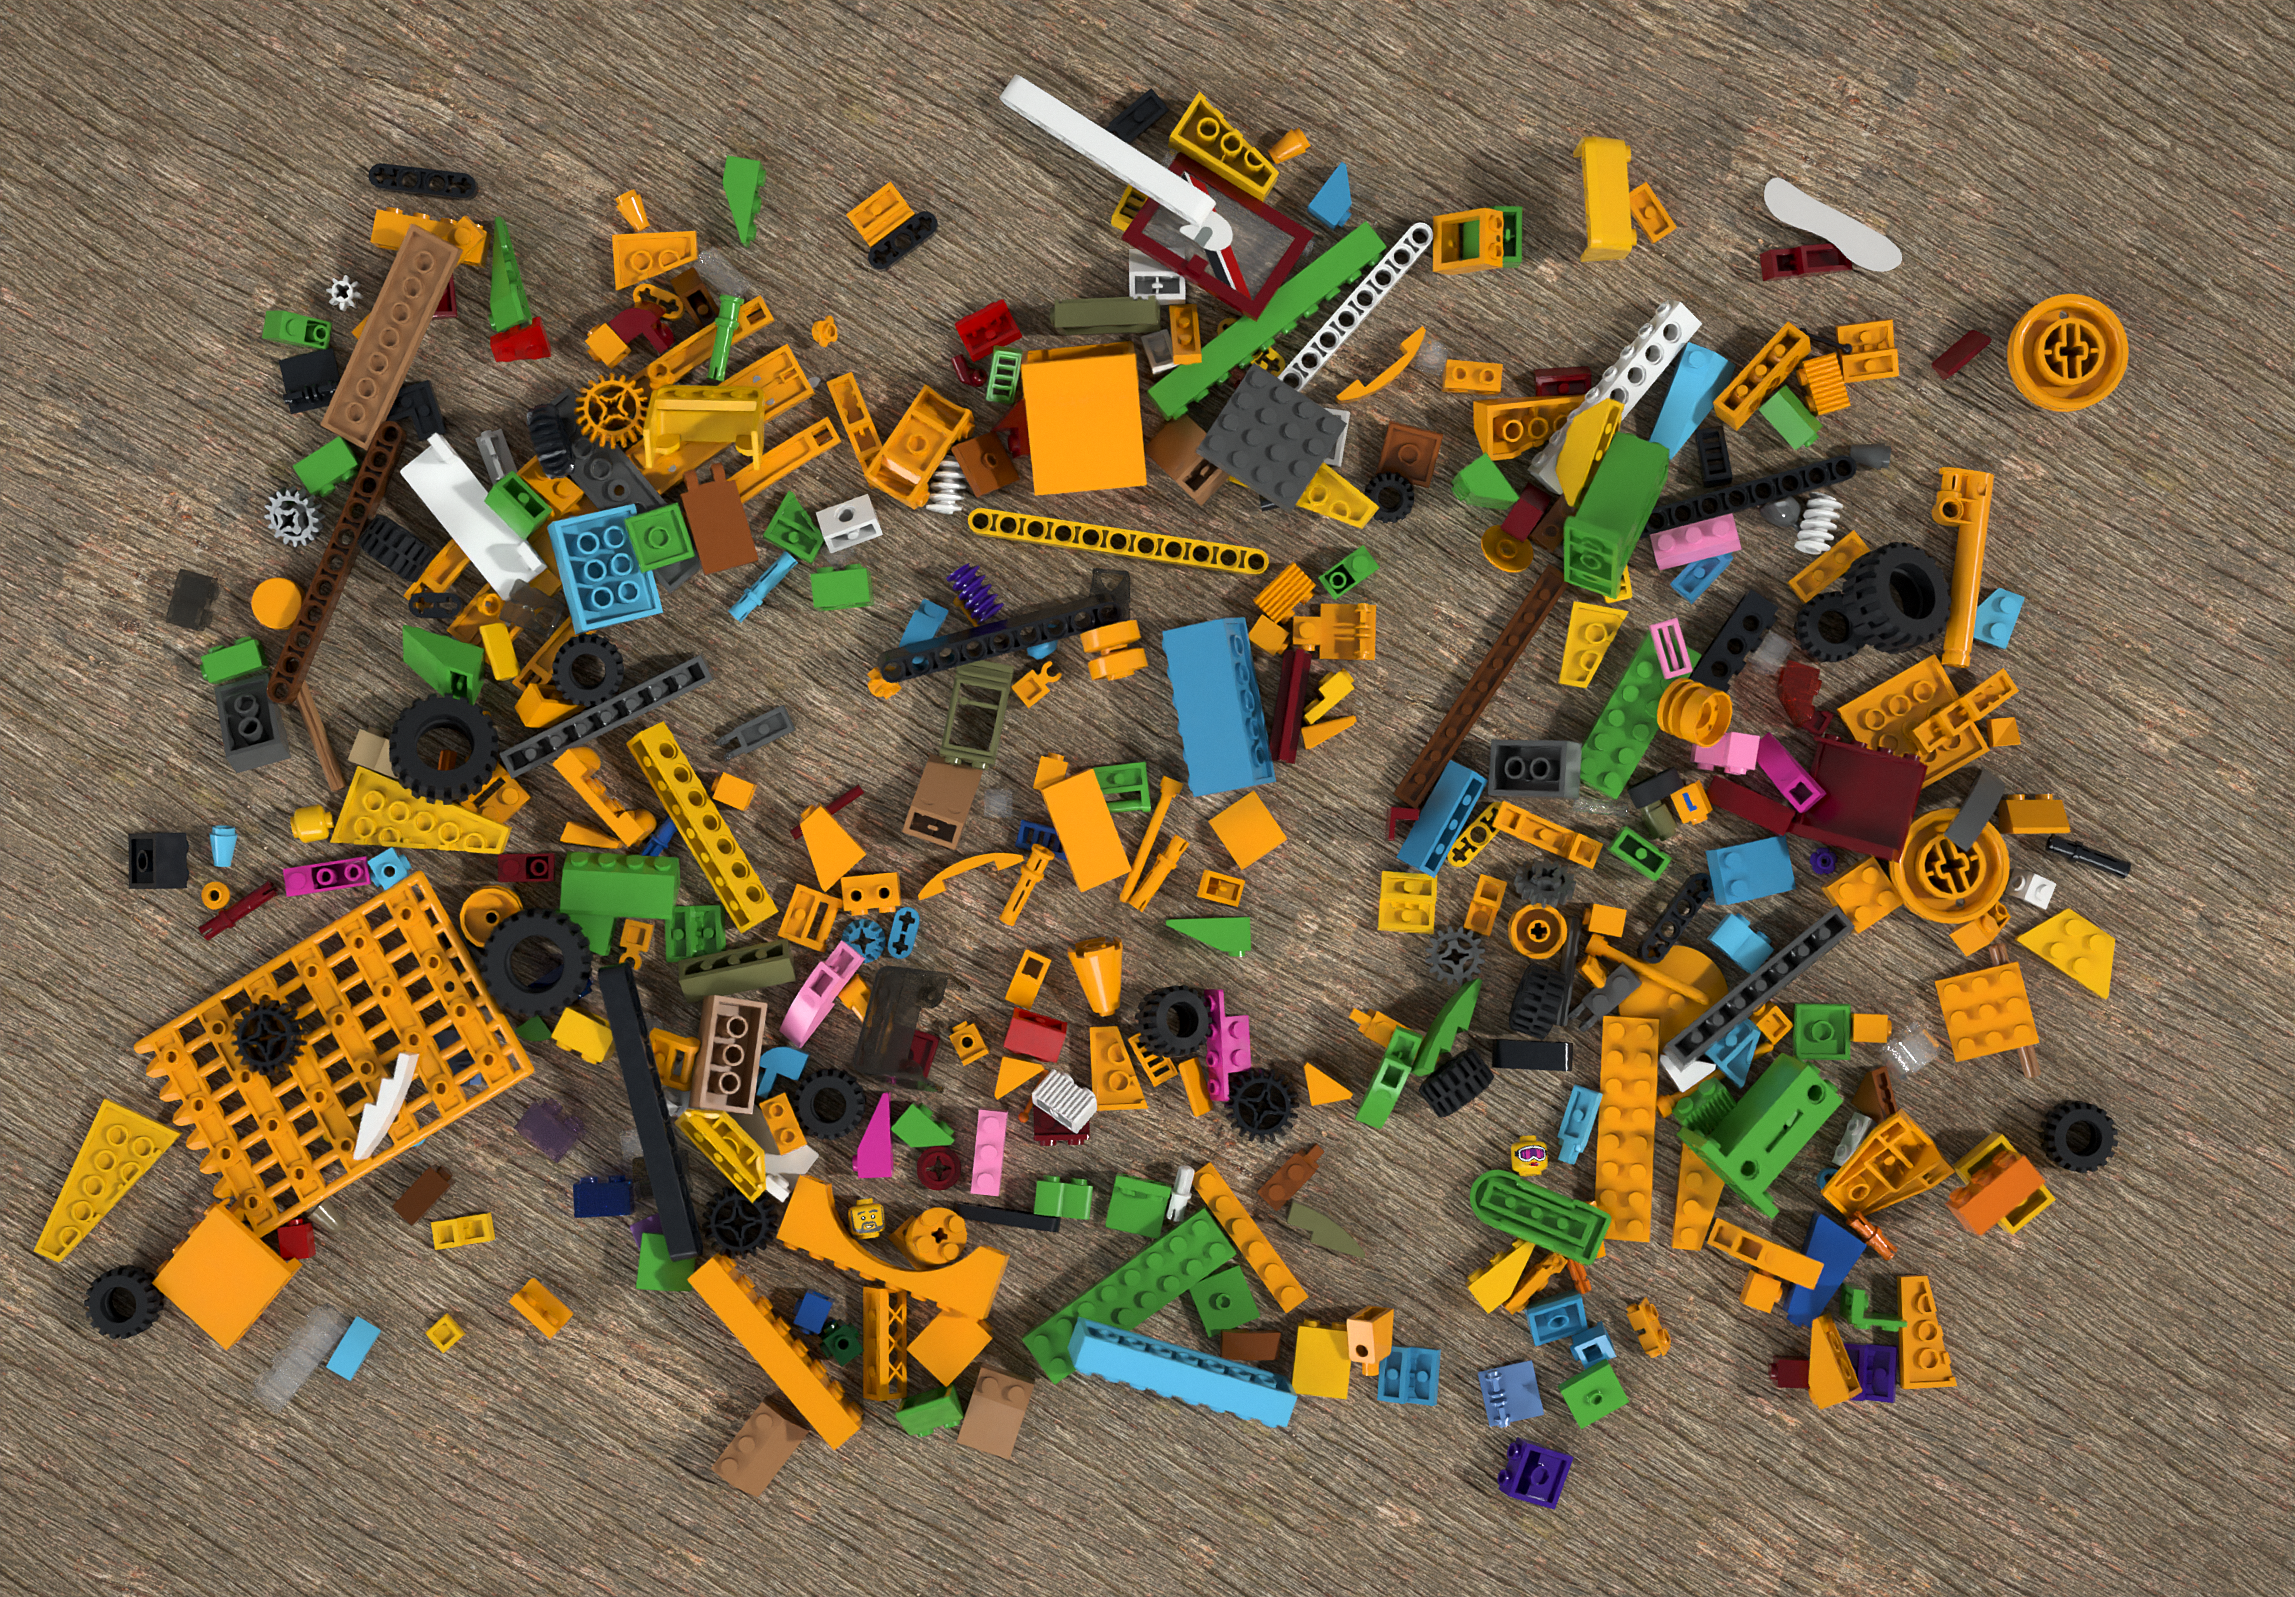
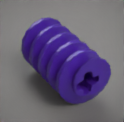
[946,563,1004,625]

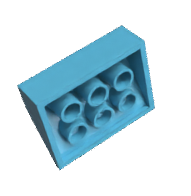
[547,504,663,635]

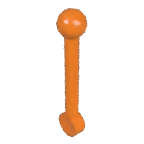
[1018,1069,1050,1123]

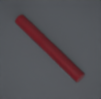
[790,784,864,840]

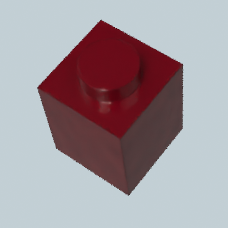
[1768,1355,1810,1389]

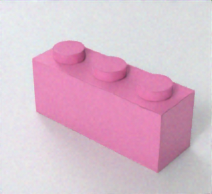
[1650,513,1742,570]
[971,1107,1008,1196]

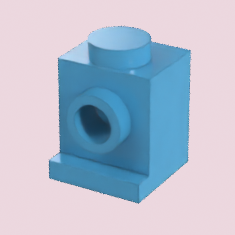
[1570,1321,1616,1370]

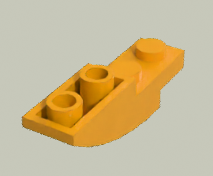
[1707,1218,1824,1290]

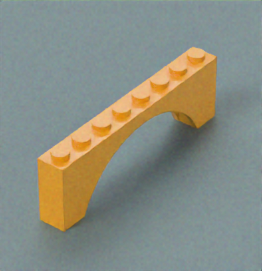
[776,1174,1011,1322]

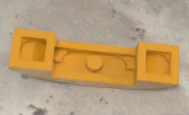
[1335,326,1426,404]
[1492,800,1603,869]
[918,853,1025,900]

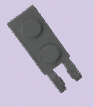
[715,705,796,762]
[1568,962,1642,1032]

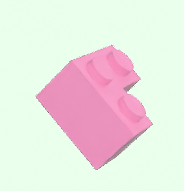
[1690,732,1760,775]

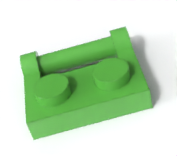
[1093,762,1151,813]

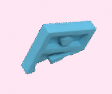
[1973,588,2025,650]
[1704,1018,1761,1089]

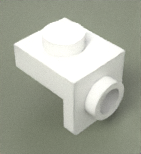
[2005,868,2056,910]

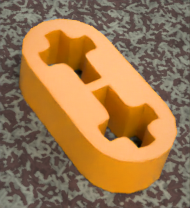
[633,283,685,321]

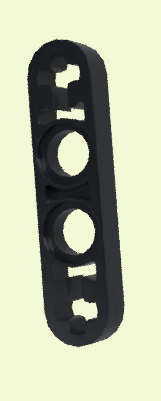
[369,163,479,201]
[1637,873,1713,964]
[952,1201,1061,1232]

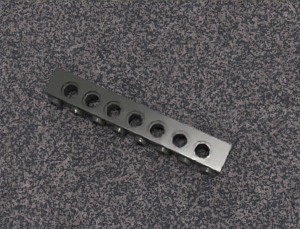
[499,652,715,778]
[1663,905,1855,1072]

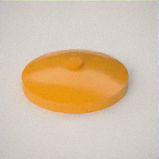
[1617,945,1729,1056]

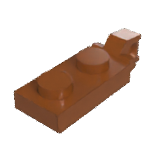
[1256,1143,1325,1212]

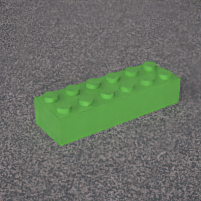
[1580,629,1702,800]

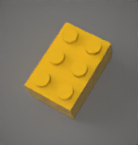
[1952,1131,2056,1235]

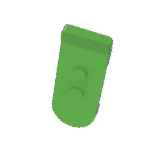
[1470,1170,1611,1266]

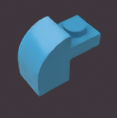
[899,599,949,664]
[756,1045,811,1099]

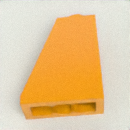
[799,802,866,892]

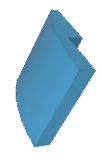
[1377,1345,1441,1406]

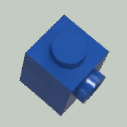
[792,1288,835,1335]

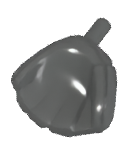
[1760,496,1802,533]

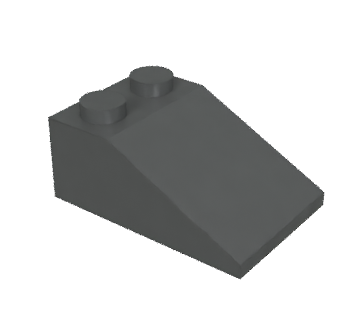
[214,673,291,773]

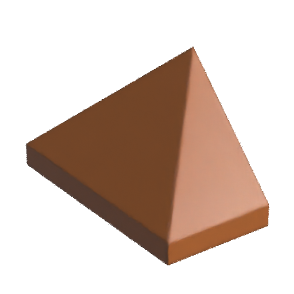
[1851,1065,1898,1124]

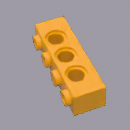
[1713,322,1811,431]

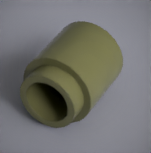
[1640,800,1678,842]

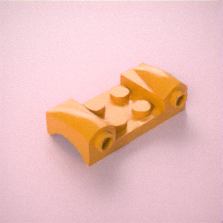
[864,384,976,510]
[552,746,657,847]

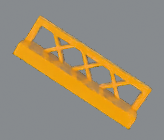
[863,1285,907,1401]

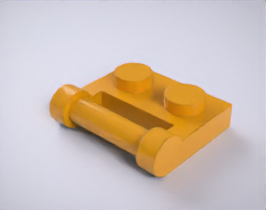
[457,760,533,824]
[777,883,843,953]
[649,1027,700,1092]

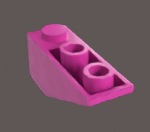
[1756,732,1826,813]
[283,856,371,897]

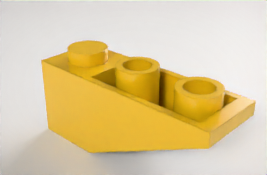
[1465,1237,1535,1314]

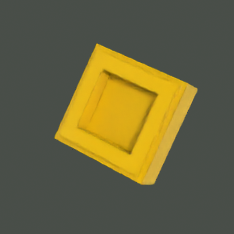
[425,1313,466,1353]

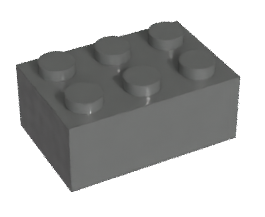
[1488,739,1582,800]

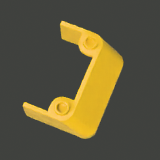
[1573,136,1637,262]
[643,385,765,470]

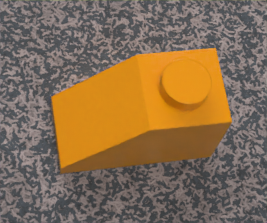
[514,683,586,729]

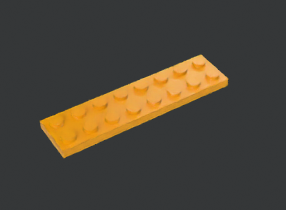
[1595,1015,1660,1242]

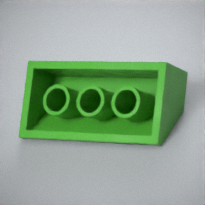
[560,851,681,920]

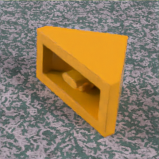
[1196,869,1245,907]
[994,1055,1045,1100]
[1303,1061,1353,1106]

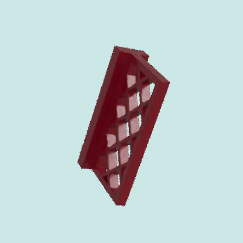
[1269,648,1312,764]

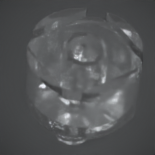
[1877,1020,1945,1083]

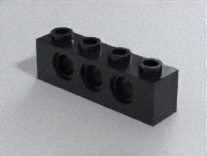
[1689,589,1778,693]

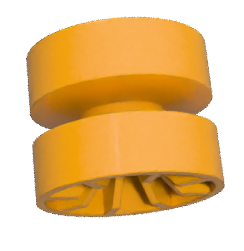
[1080,620,1148,681]

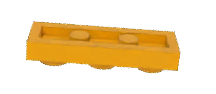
[1169,304,1202,365]
[1787,530,1870,604]

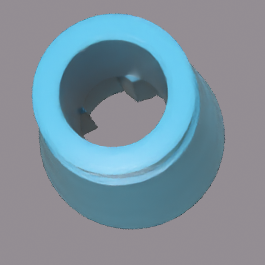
[209,825,238,867]

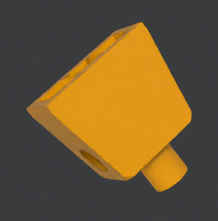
[1347,1305,1394,1376]

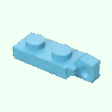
[1557,1084,1603,1165]

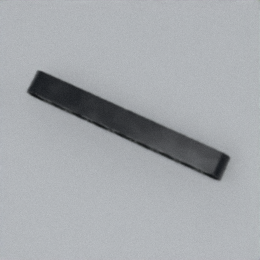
[877,593,1122,683]

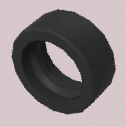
[1627,767,1684,809]

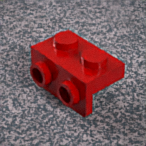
[954,299,1023,362]

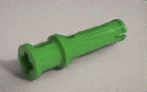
[707,294,744,382]

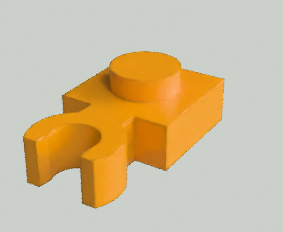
[1011,661,1062,709]
[619,918,654,970]

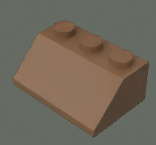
[710,1397,810,1497]

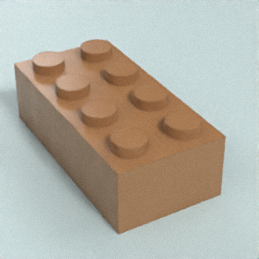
[688,995,767,1115]

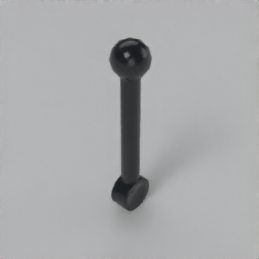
[1799,328,1853,354]

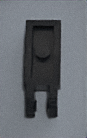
[1105,88,1169,145]

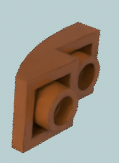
[1220,1328,1281,1360]

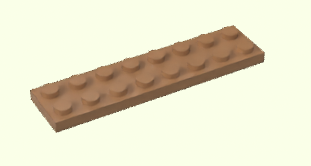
[320,224,463,451]

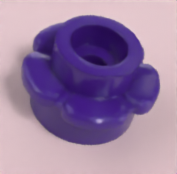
[1810,847,1837,875]

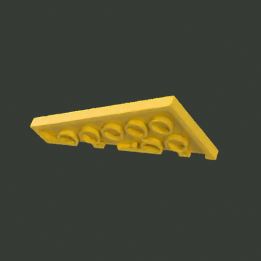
[34,1098,183,1263]

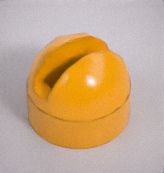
[476,593,501,616]

